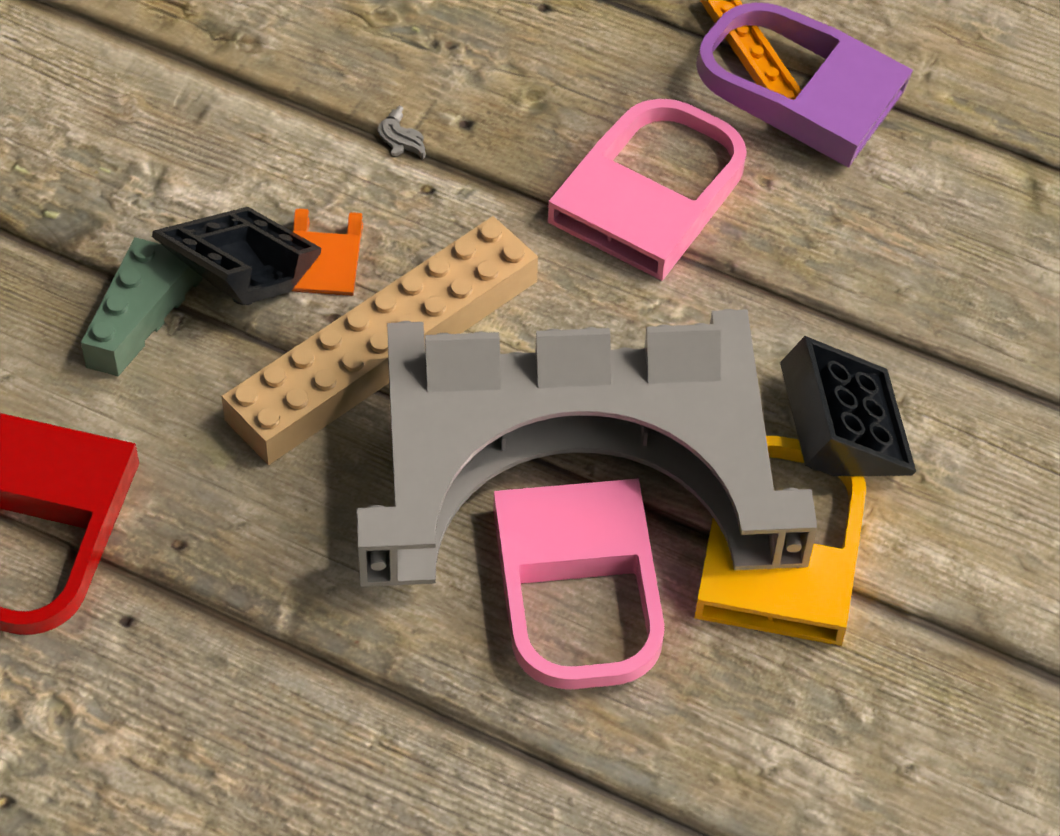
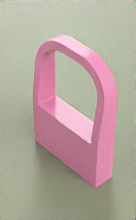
[548,99,746,281]
[493,478,664,689]

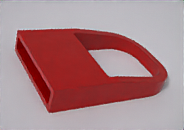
[0,413,139,635]

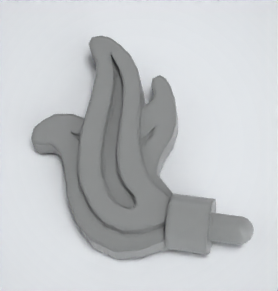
[378,106,426,159]

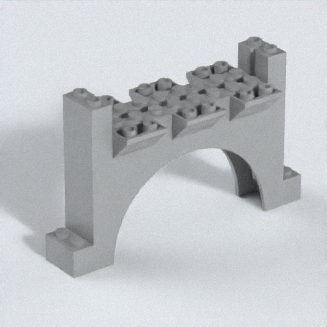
[357,309,817,587]

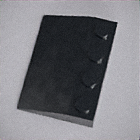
[780,336,916,476]

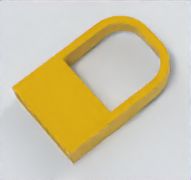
[694,436,866,646]

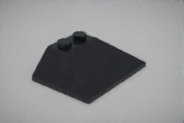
[152,207,322,305]

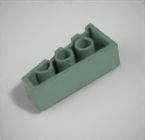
[81,237,203,376]

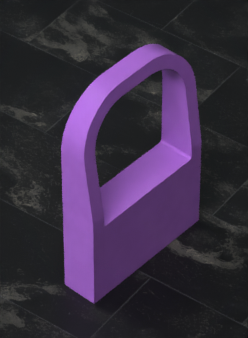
[696,3,913,168]

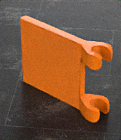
[292,208,363,296]

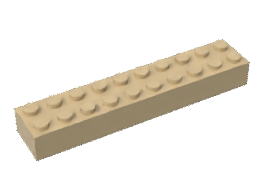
[222,216,538,466]

